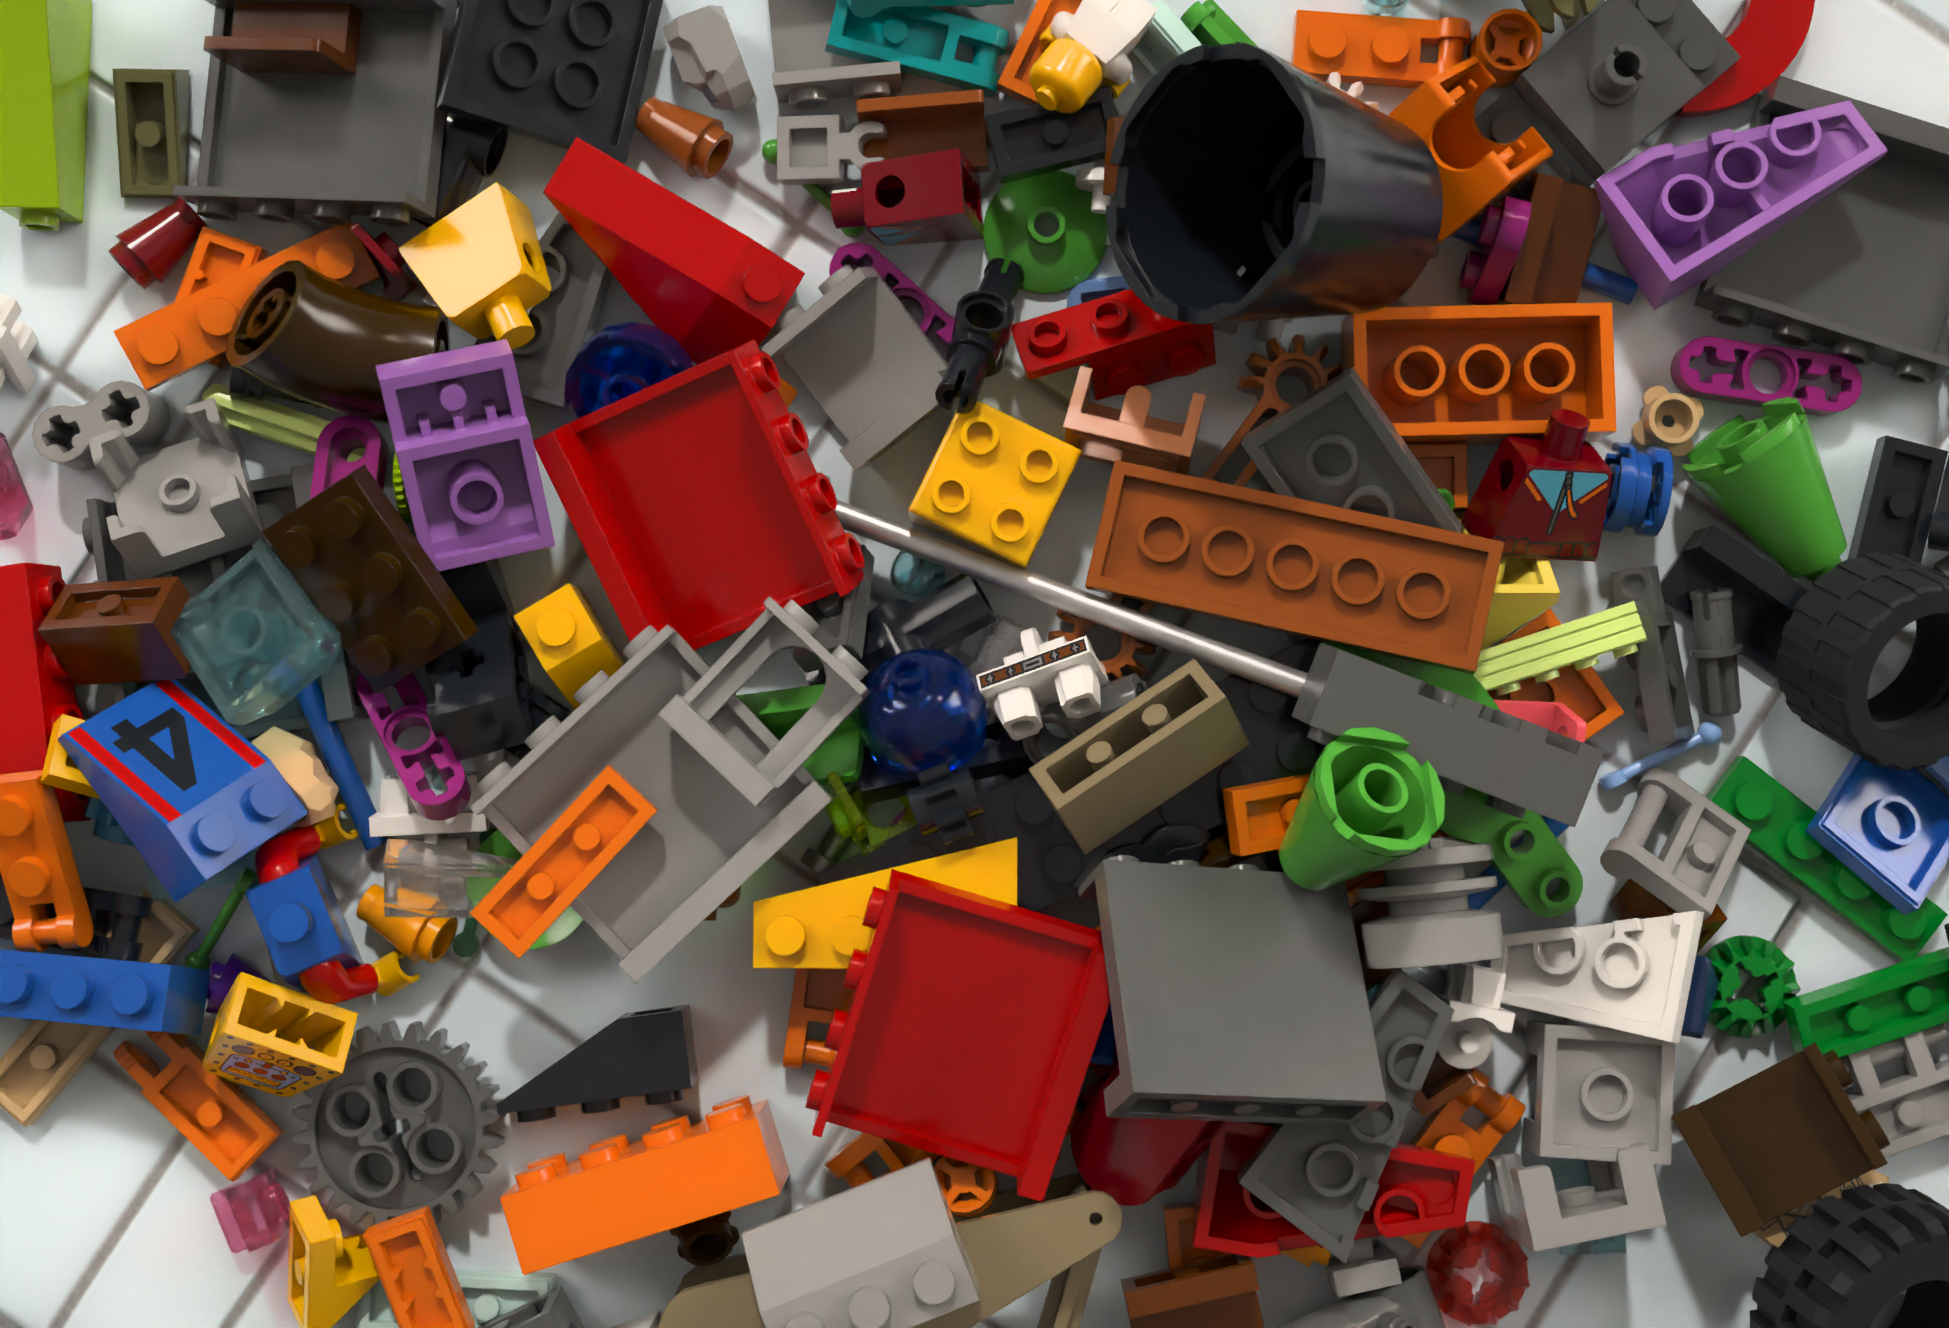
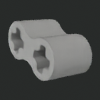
[32,380,171,471]

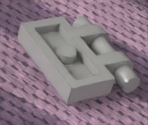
[1840,1024,1949,1157]

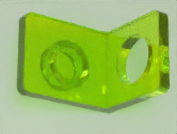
[825,770,918,857]

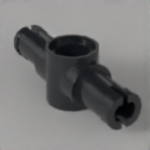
[935,258,1025,414]

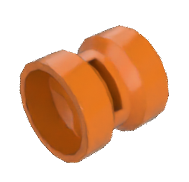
[1467,8,1543,89]

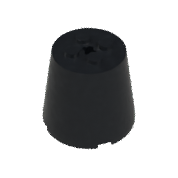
[1106,42,1443,324]

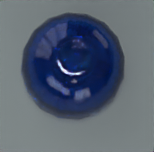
[564,321,693,418]
[858,648,990,778]

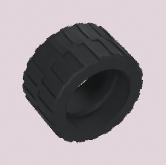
[1777,552,1949,771]

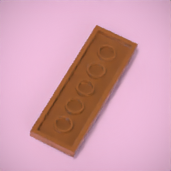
[1085,460,1505,675]

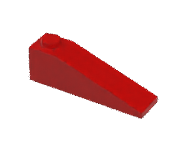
[542,137,805,365]
[1192,1121,1475,1258]

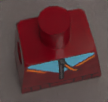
[831,148,984,246]
[1461,409,1612,562]

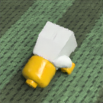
[1029,0,1158,113]

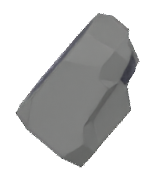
[663,6,757,112]

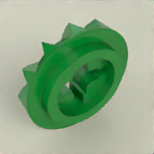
[1704,935,1801,1039]

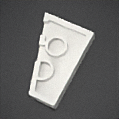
[1490,911,1704,1043]

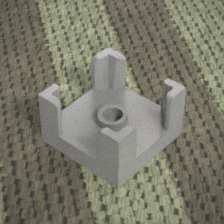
[88,397,265,579]
[1522,1021,1675,1165]
[1487,1142,1667,1252]

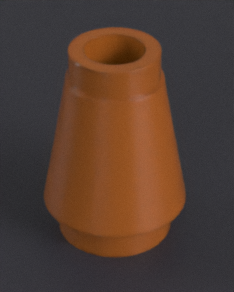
[635,97,733,179]

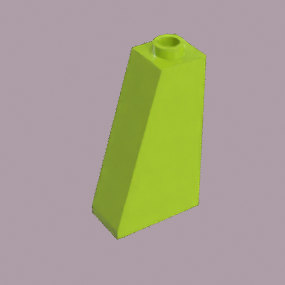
[0,0,92,232]

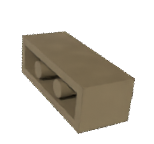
[1029,659,1250,855]

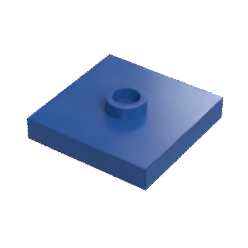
[1805,753,1949,915]

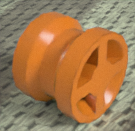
[934,1156,998,1218]

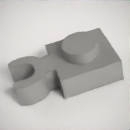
[777,114,888,185]

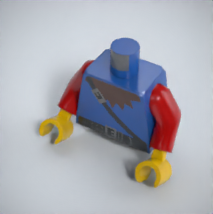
[246,803,420,1004]

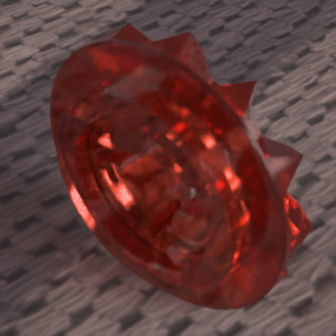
[1425,1221,1530,1327]

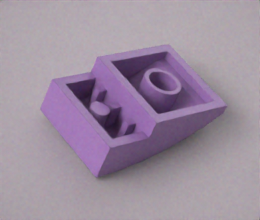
[375,339,555,571]

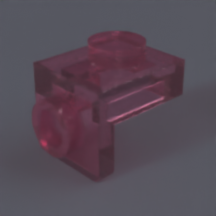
[210,1168,290,1253]

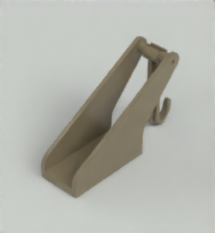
[658,1172,1123,1328]

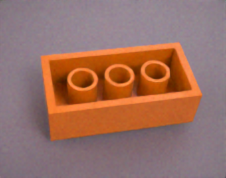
[1341,302,1617,445]
[500,1095,790,1275]

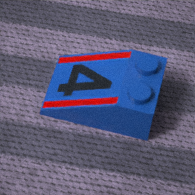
[58,679,308,902]

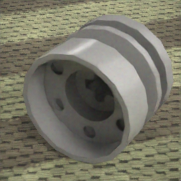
[1356,836,1505,969]

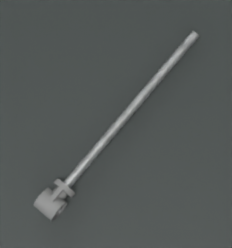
[817,472,1308,698]

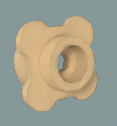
[1631,385,1704,457]

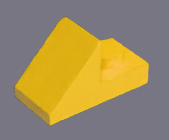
[287,1195,380,1328]

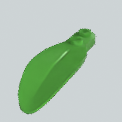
[1323,642,1583,918]

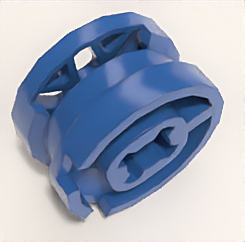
[1602,442,1673,537]

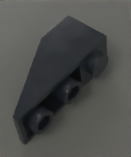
[496,1004,699,1122]

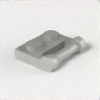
[1600,768,1751,921]

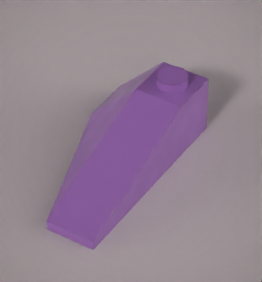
[1594,100,1888,310]

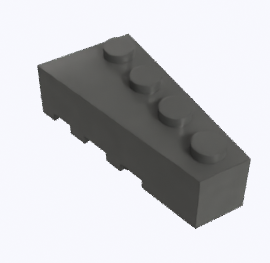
[1292,642,1605,828]

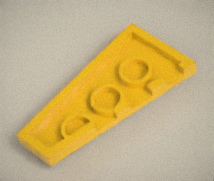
[753,837,1017,969]

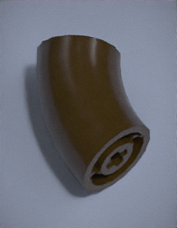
[226,260,450,424]

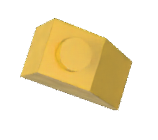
[513,583,625,710]

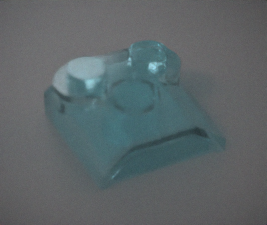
[170,539,341,726]

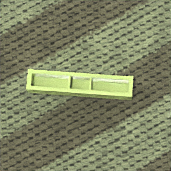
[1472,601,1647,696]

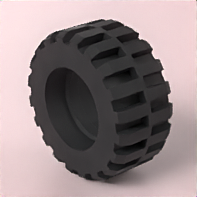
[1750,1183,1949,1328]

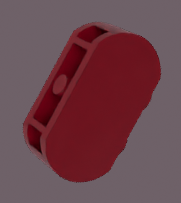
[1070,1052,1227,1206]

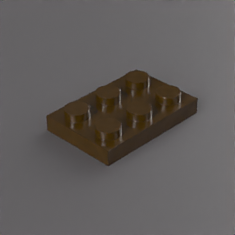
[262,464,479,694]

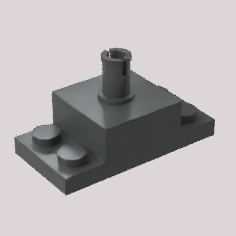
[1475,0,1741,200]

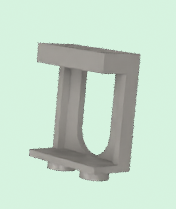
[658,596,871,808]

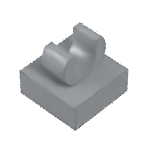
[1325,1237,1402,1298]

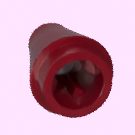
[108,198,207,290]

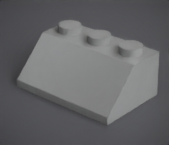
[741,1157,979,1328]

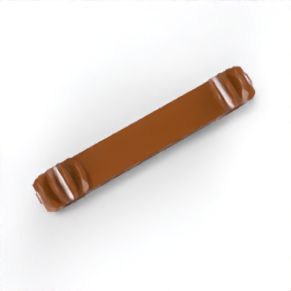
[1047,334,1344,681]

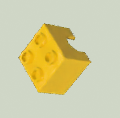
[908,401,1082,569]

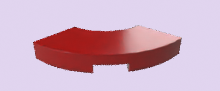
[1676,0,1815,117]

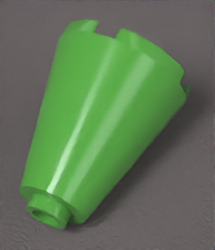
[1682,397,1847,581]
[1279,727,1445,891]

